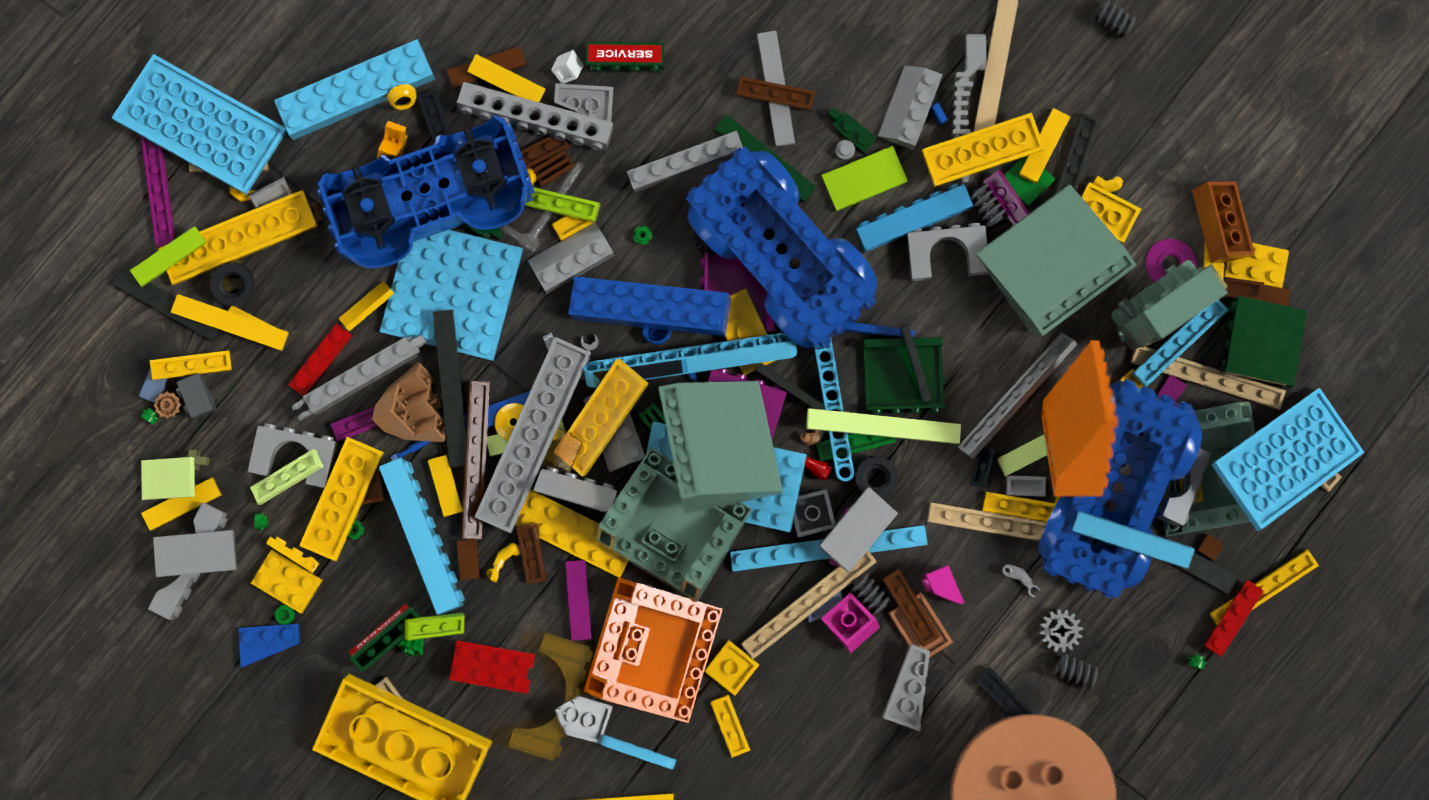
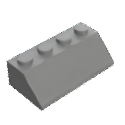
[878,66,943,151]
[528,223,614,294]
[583,394,645,472]
[534,467,618,513]

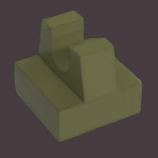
[188,450,210,471]

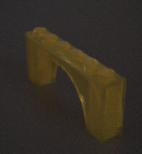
[508,632,593,762]

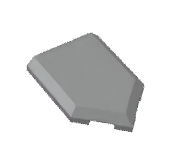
[555,696,613,744]

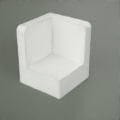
[551,50,583,84]

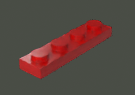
[288,323,353,396]
[1203,580,1264,657]

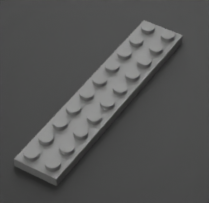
[475,337,591,533]

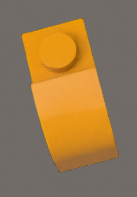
[377,121,408,160]

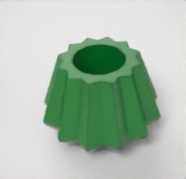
[397,637,424,656]

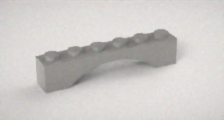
[627,131,743,192]
[148,502,228,620]

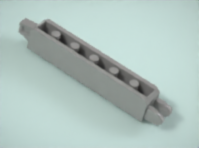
[292,335,427,421]

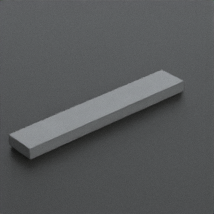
[757,31,795,147]

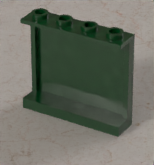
[1219,296,1307,389]
[863,337,945,415]

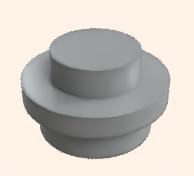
[836,140,855,160]

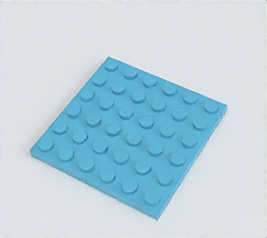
[380,230,523,361]

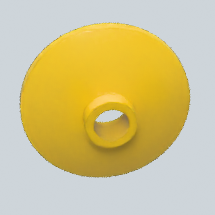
[495,403,524,441]

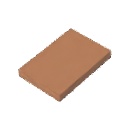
[888,592,953,658]

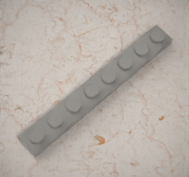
[958,333,1077,459]

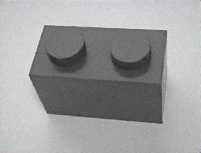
[176,373,217,420]

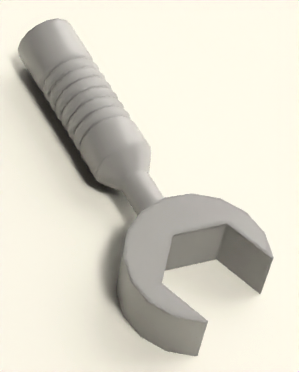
[580,334,599,380]

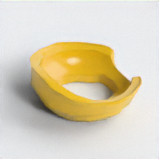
[387,84,417,110]

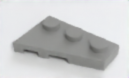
[554,83,614,122]

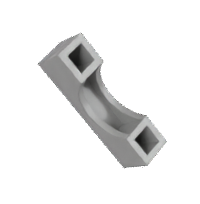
[1155,449,1211,527]

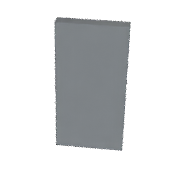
[818,487,898,573]
[153,530,237,577]

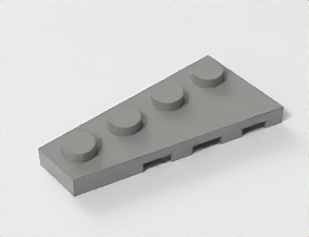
[882,643,930,731]

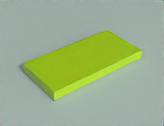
[821,146,908,212]

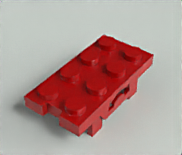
[450,640,536,694]

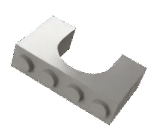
[906,223,989,282]
[248,423,338,488]

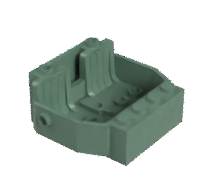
[1111,260,1228,351]

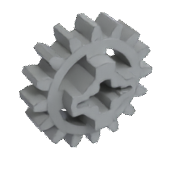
[1039,609,1083,652]

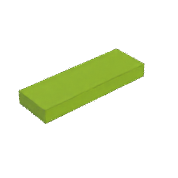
[405,613,465,640]

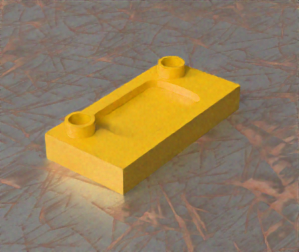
[312,674,493,800]

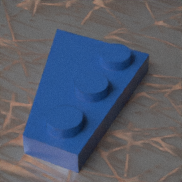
[239,624,300,668]

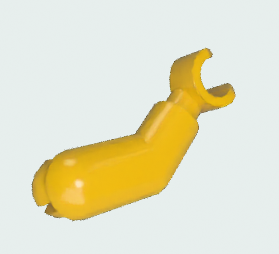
[487,543,521,582]

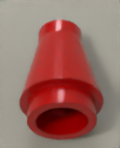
[804,457,833,481]

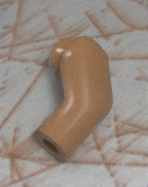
[800,430,825,445]

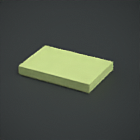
[141,457,195,500]

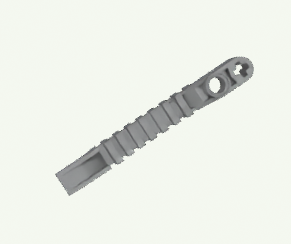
[951,34,986,185]

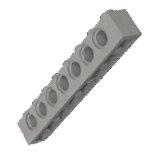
[457,82,613,151]

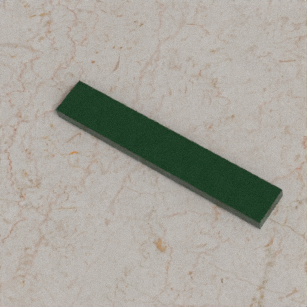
[714,115,817,203]

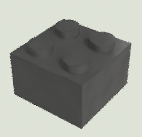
[793,489,836,538]

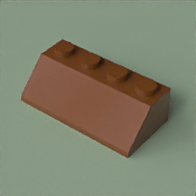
[1192,182,1255,263]

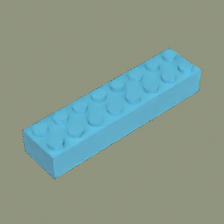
[274,39,435,140]
[379,458,465,615]

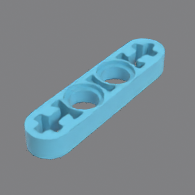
[600,735,676,769]

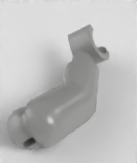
[1002,564,1040,597]

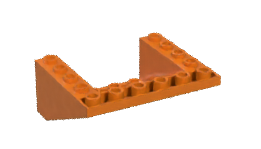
[1041,341,1118,496]
[584,577,723,723]

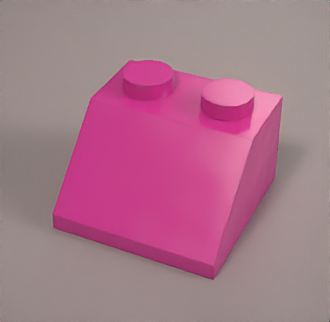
[922,566,964,604]
[821,593,880,653]

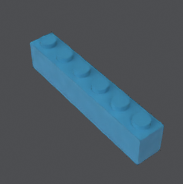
[855,184,973,253]

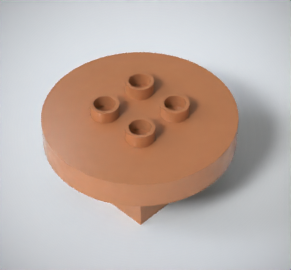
[951,714,1116,800]

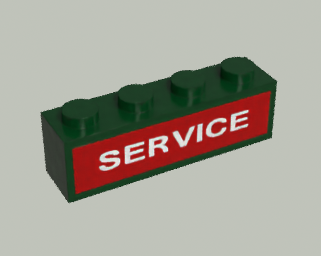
[586,42,664,73]
[347,601,421,673]

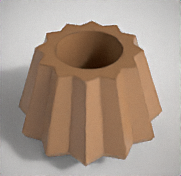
[153,391,181,419]

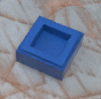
[930,103,948,126]

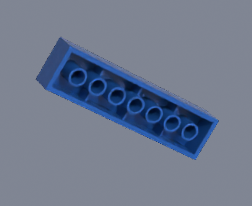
[568,276,731,337]

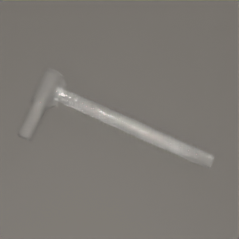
[502,162,584,253]

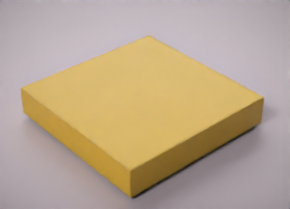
[704,640,759,695]

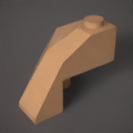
[372,362,446,442]

